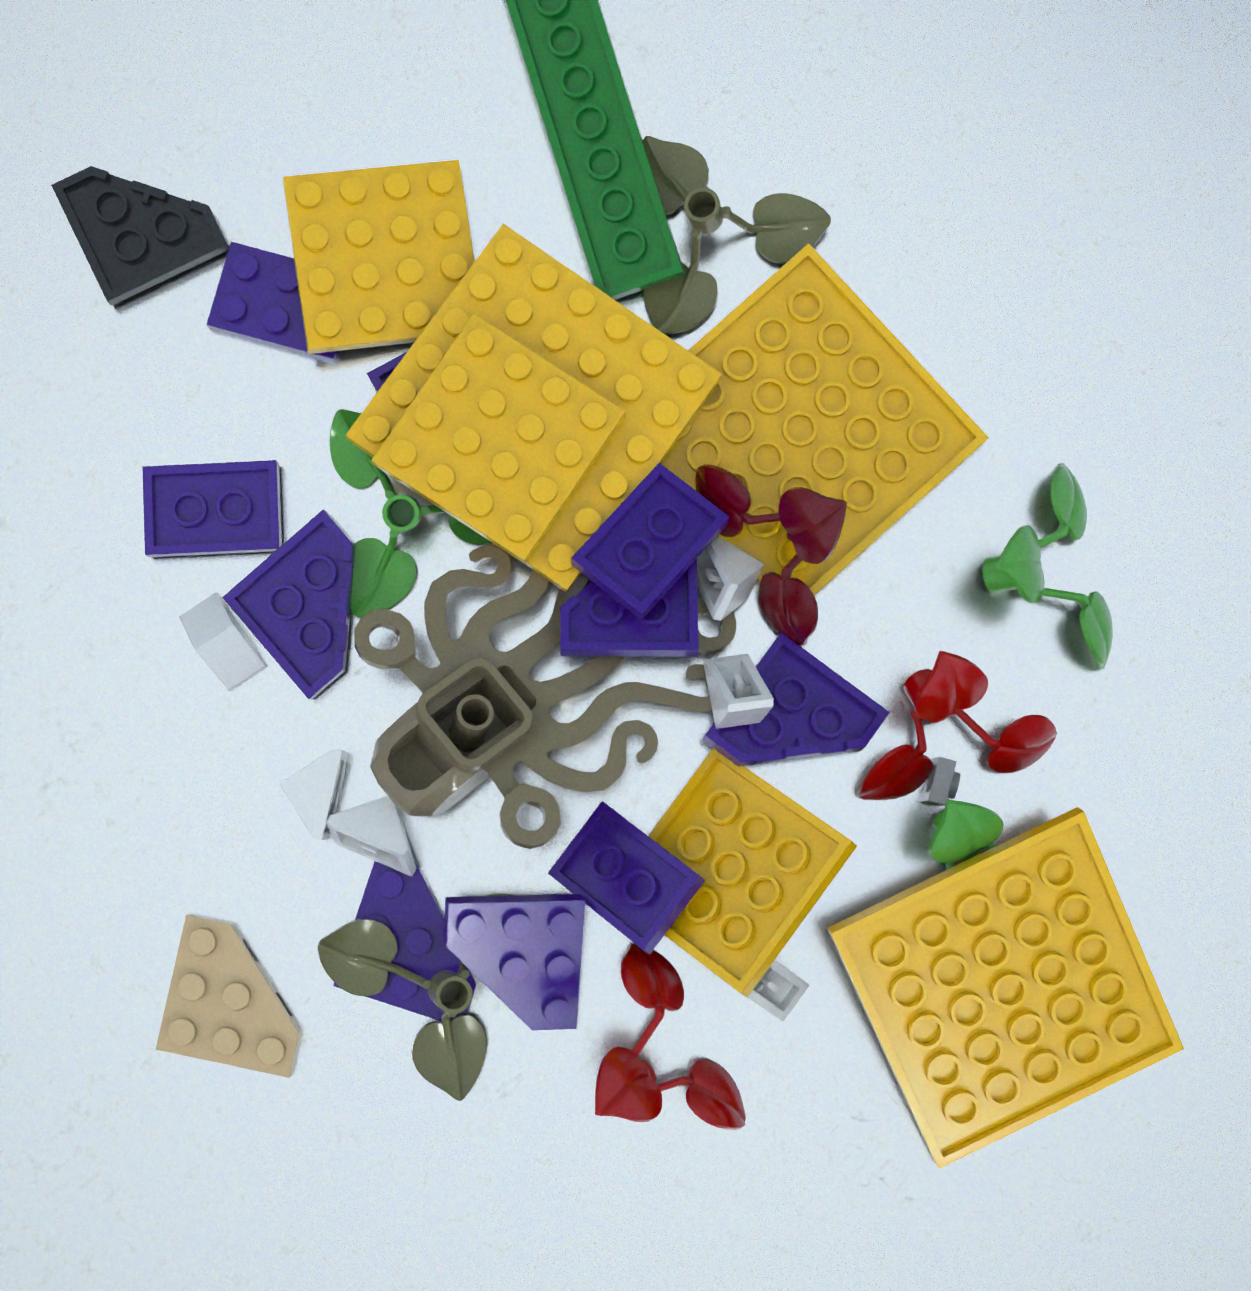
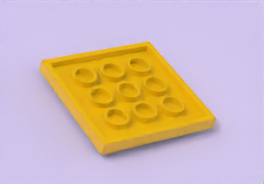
[283,160,475,354]
[371,313,625,564]
[649,748,857,997]

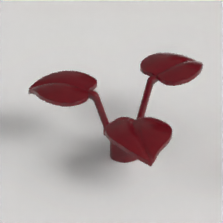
[695,464,847,646]

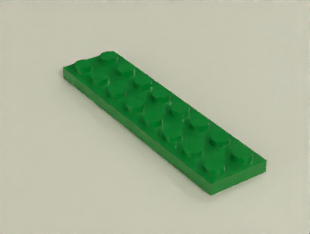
[506,0,685,300]

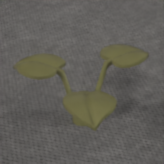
[643,136,831,334]
[317,893,513,1101]

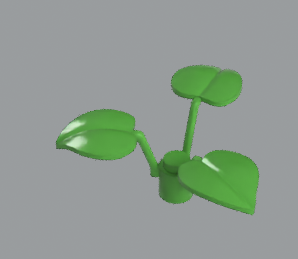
[329,409,490,617]
[982,463,1113,670]
[929,799,1004,870]

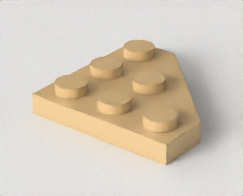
[156,914,302,1078]

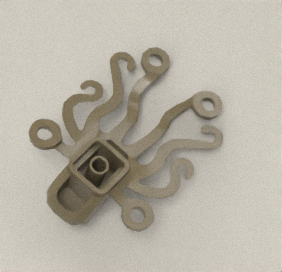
[354,545,736,849]

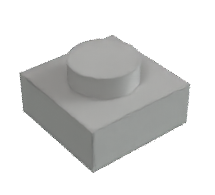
[922,756,961,806]

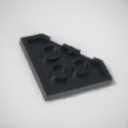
[51,166,229,306]

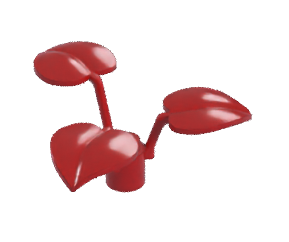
[857,651,1058,800]
[595,943,746,1130]

